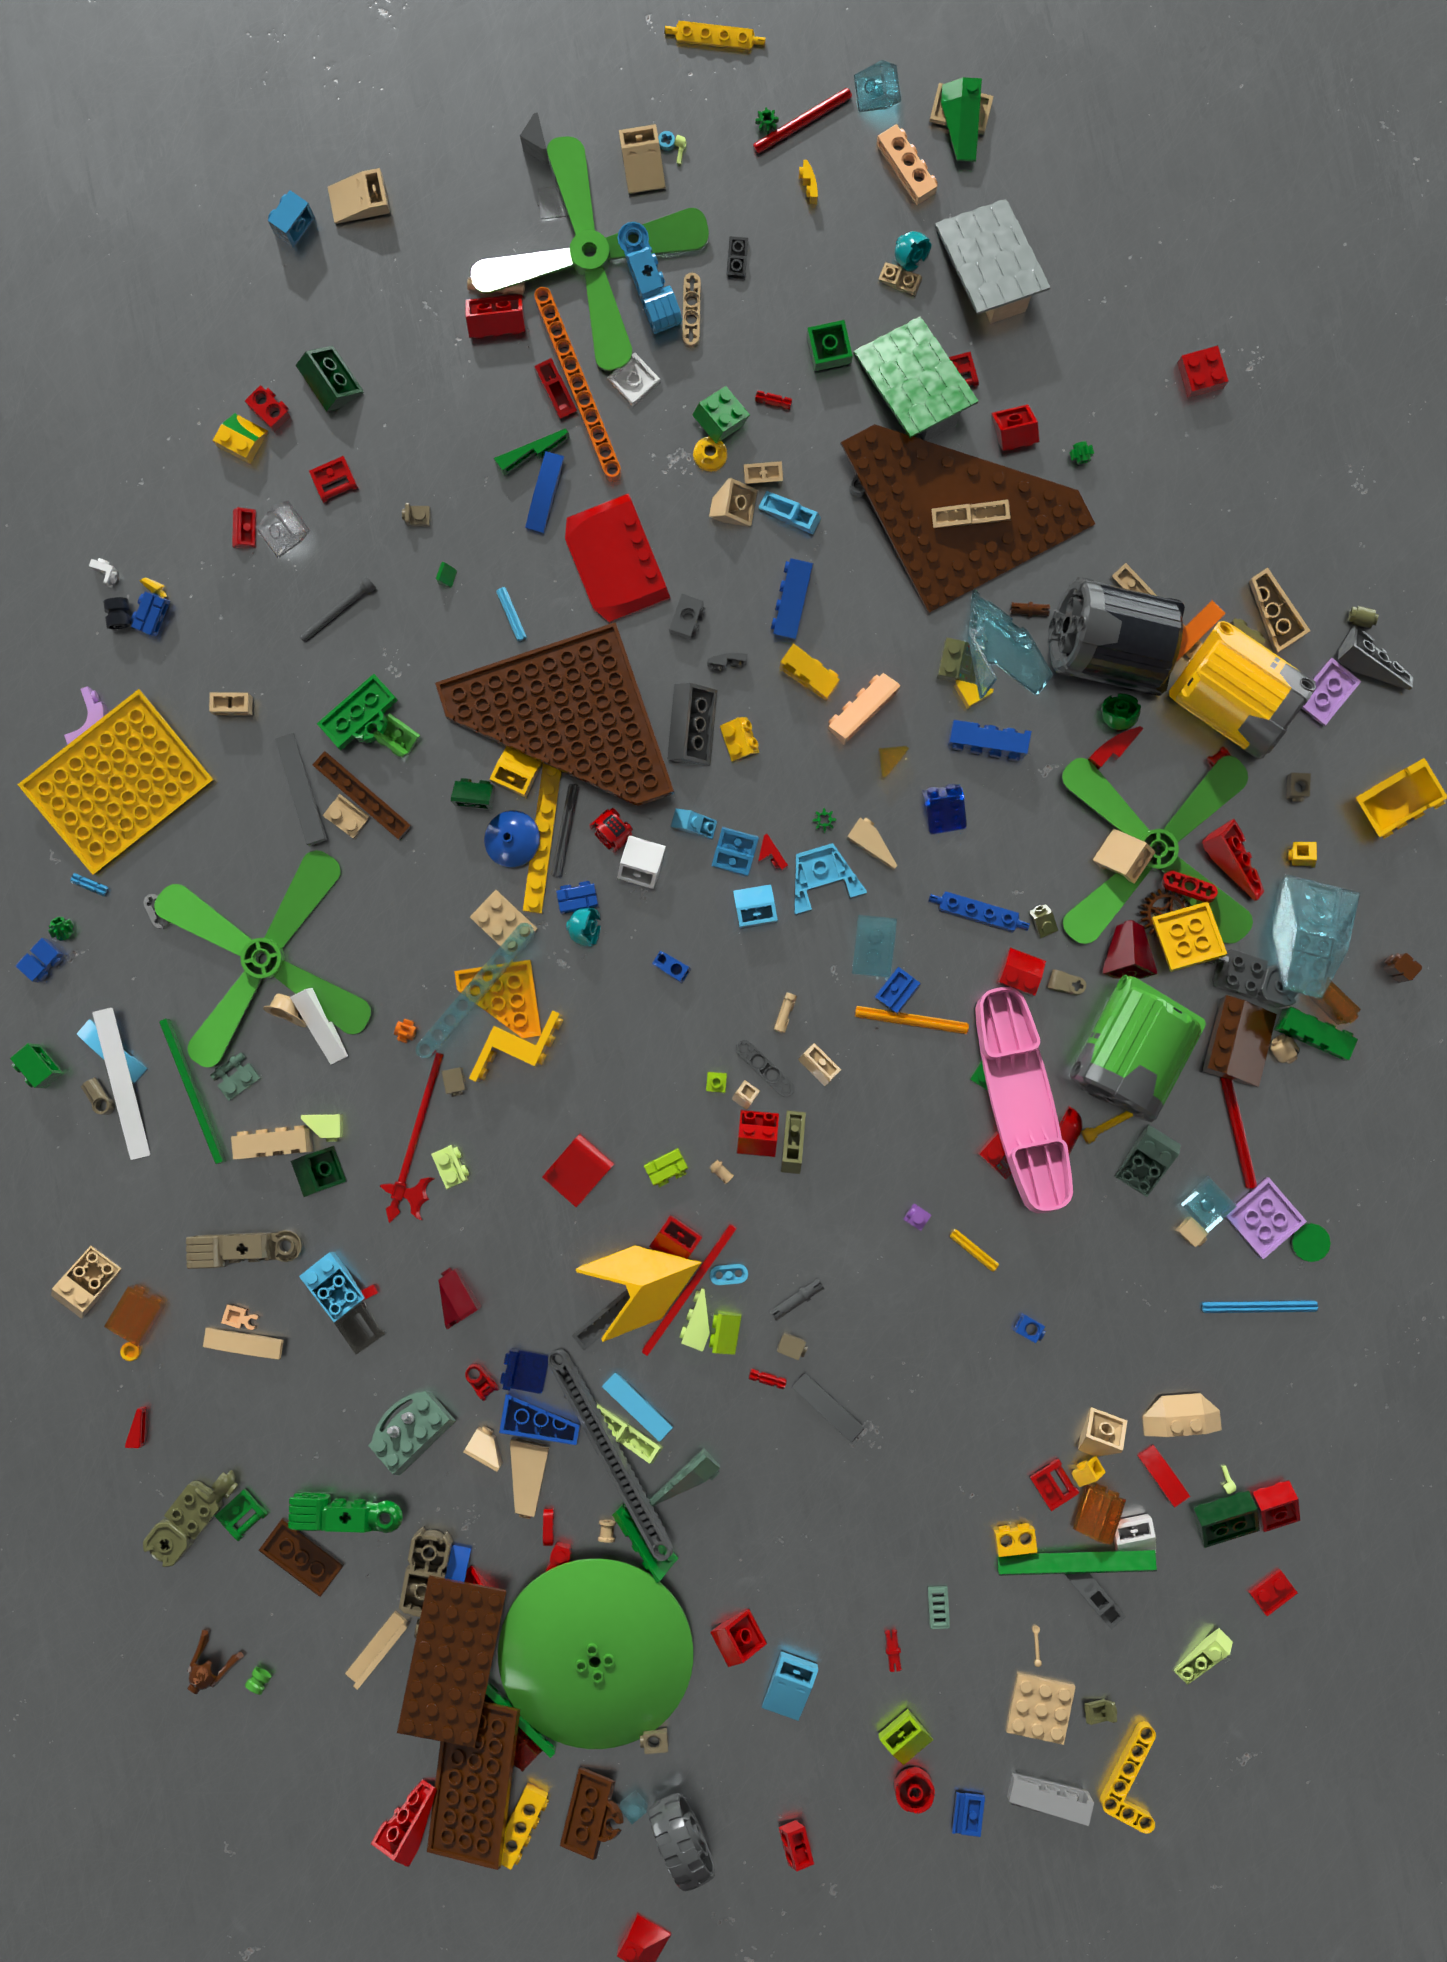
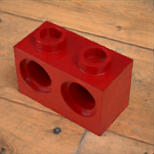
[245,385,291,433]
[778,1820,814,1871]

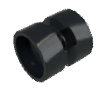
[103,597,131,630]

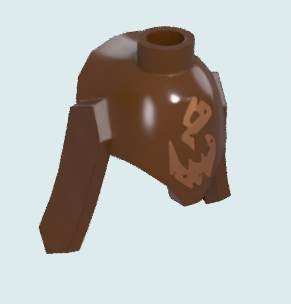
[187,1630,244,1694]

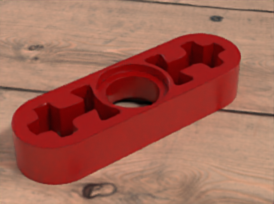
[1162,871,1218,903]

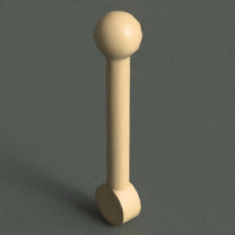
[1032,1625,1042,1667]

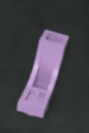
[64,686,108,745]

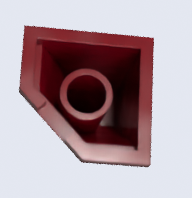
[1103,920,1157,979]
[438,1267,482,1329]

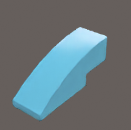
[758,491,821,534]

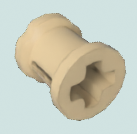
[598,1520,616,1543]

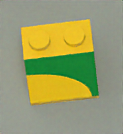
[212,413,268,464]

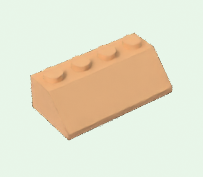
[828,673,901,745]

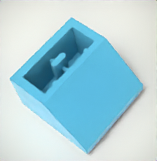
[733,884,778,928]

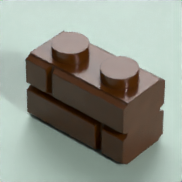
[1383,953,1422,983]

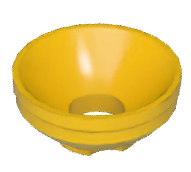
[693,436,727,472]

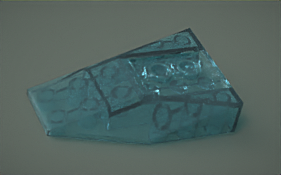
[1272,874,1360,998]

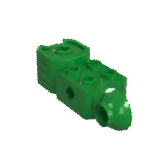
[288,1492,403,1533]

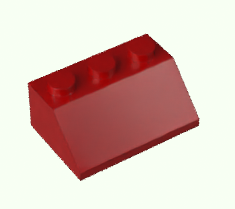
[466,294,525,339]

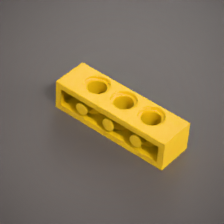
[501,1782,549,1870]

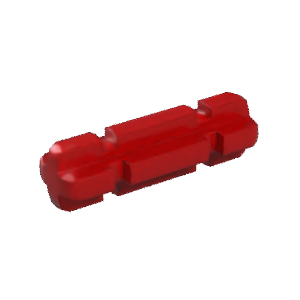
[755,390,792,409]
[749,1369,787,1389]

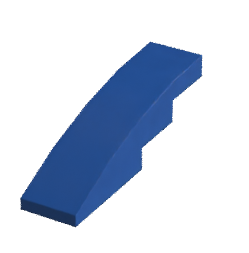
[525,451,564,533]

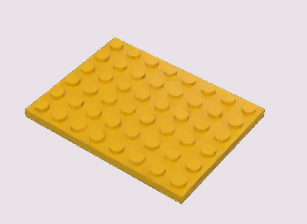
[17,689,214,875]

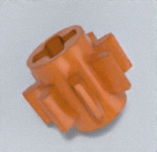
[394,1019,417,1043]

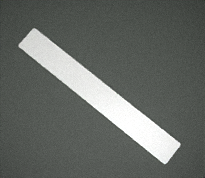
[92,1008,150,1160]

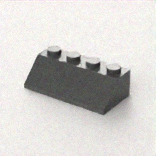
[667,683,717,765]

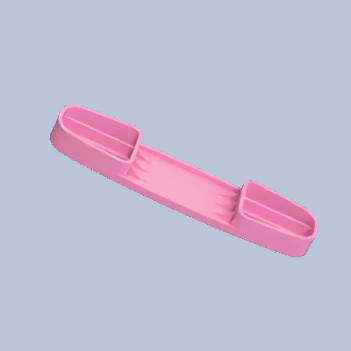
[975,987,1073,1213]

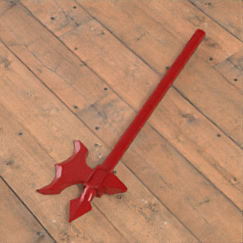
[380,1052,444,1223]

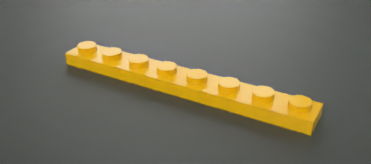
[523,763,562,914]

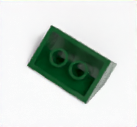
[295,345,364,412]
[1193,1490,1260,1548]

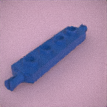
[928,891,1030,932]

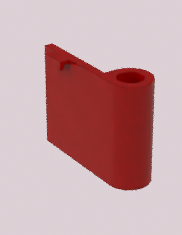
[542,1134,614,1207]

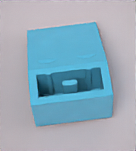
[299,1252,365,1322]
[762,1651,818,1721]

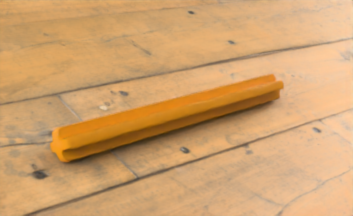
[855,1006,969,1034]

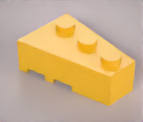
[779,643,840,701]

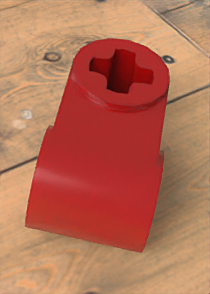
[465,1363,499,1401]

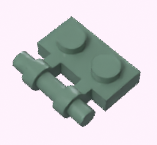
[210,1052,261,1101]

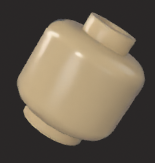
[1270,1034,1300,1064]

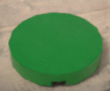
[1291,1223,1331,1262]

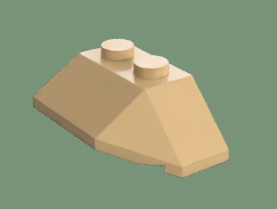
[1142,1393,1222,1437]

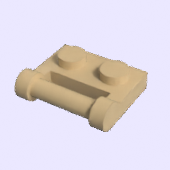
[774,992,797,1033]

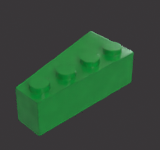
[1274,1007,1358,1061]

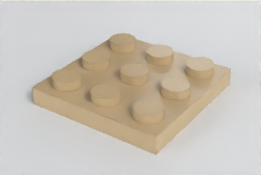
[1006,1673,1075,1745]

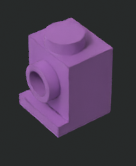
[903,1204,931,1231]

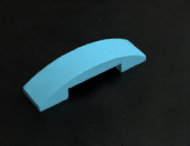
[77,1019,148,1083]

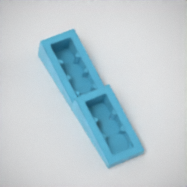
[602,1373,673,1442]

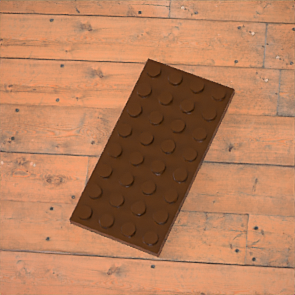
[397,1575,506,1748]
[427,1701,520,1870]

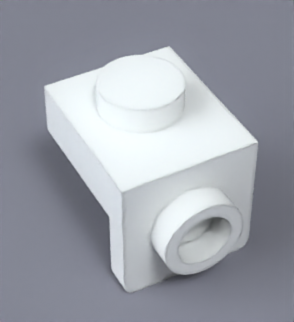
[89,558,118,588]

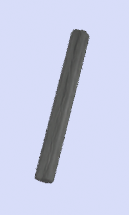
[551,784,579,877]

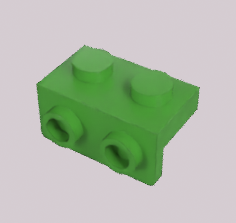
[373,713,420,757]

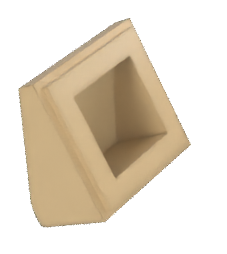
[732,1080,760,1110]

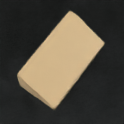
[798,1043,841,1086]

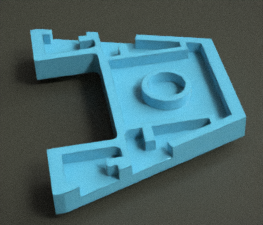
[794,843,867,915]

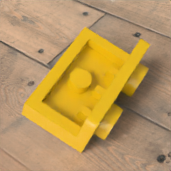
[720,717,759,761]

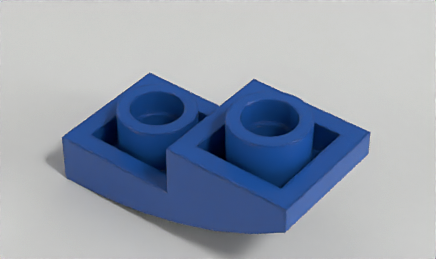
[445,1545,471,1582]

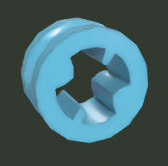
[658,131,675,151]

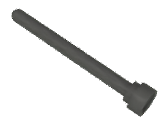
[300,576,376,641]

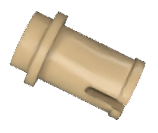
[709,1160,734,1184]

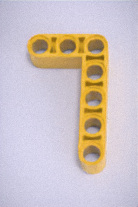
[1099,1721,1156,1834]

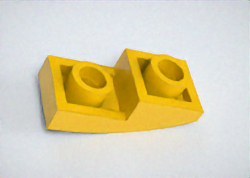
[799,160,818,204]

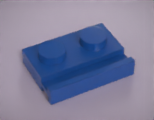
[875,967,921,1014]
[952,1792,985,1837]

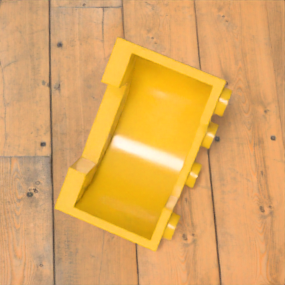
[1355,758,1447,839]

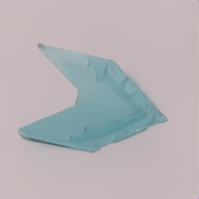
[968,589,1053,699]

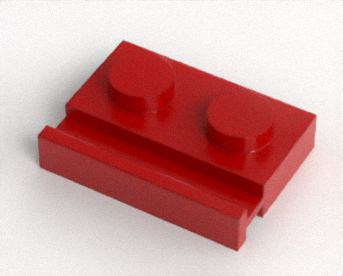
[1249,1569,1298,1616]

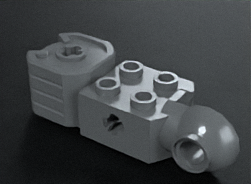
[1205,949,1303,1008]

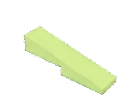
[597,1404,663,1464]

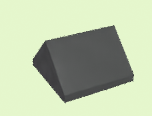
[520,112,549,165]

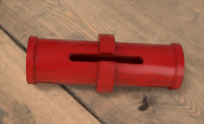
[885,1630,902,1672]

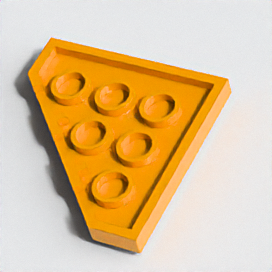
[454,960,542,1038]

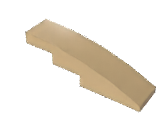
[203,1328,284,1360]

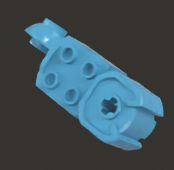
[617,222,683,334]

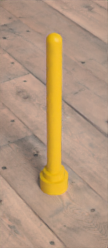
[1081,1111,1133,1145]

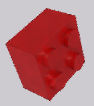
[1177,345,1229,398]

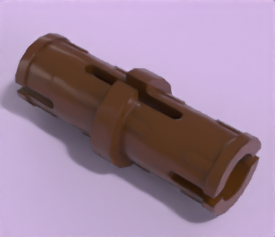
[1010,602,1050,617]

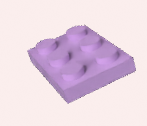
[1302,658,1361,726]

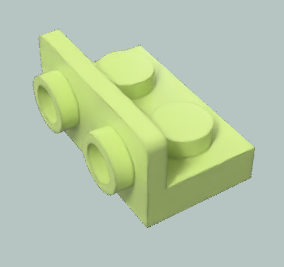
[431,1145,469,1189]

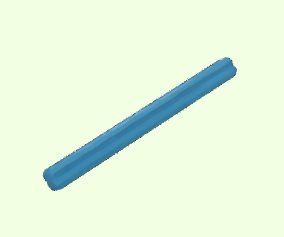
[1202,1301,1318,1313]

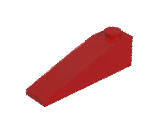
[1202,819,1264,901]
[371,1780,437,1867]

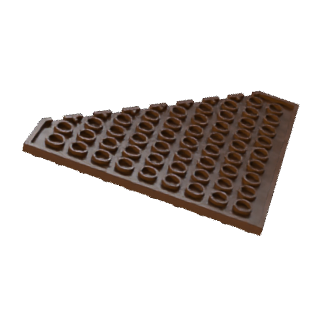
[840,424,1095,613]
[435,622,675,806]

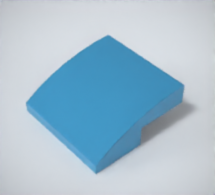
[712,827,759,876]

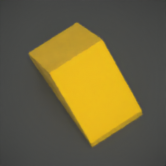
[954,680,994,709]

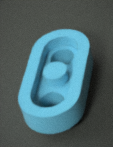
[710,1264,748,1285]

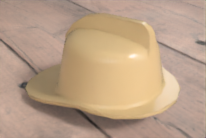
[263,994,306,1027]

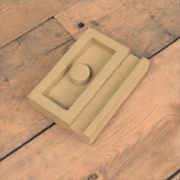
[323,794,371,839]

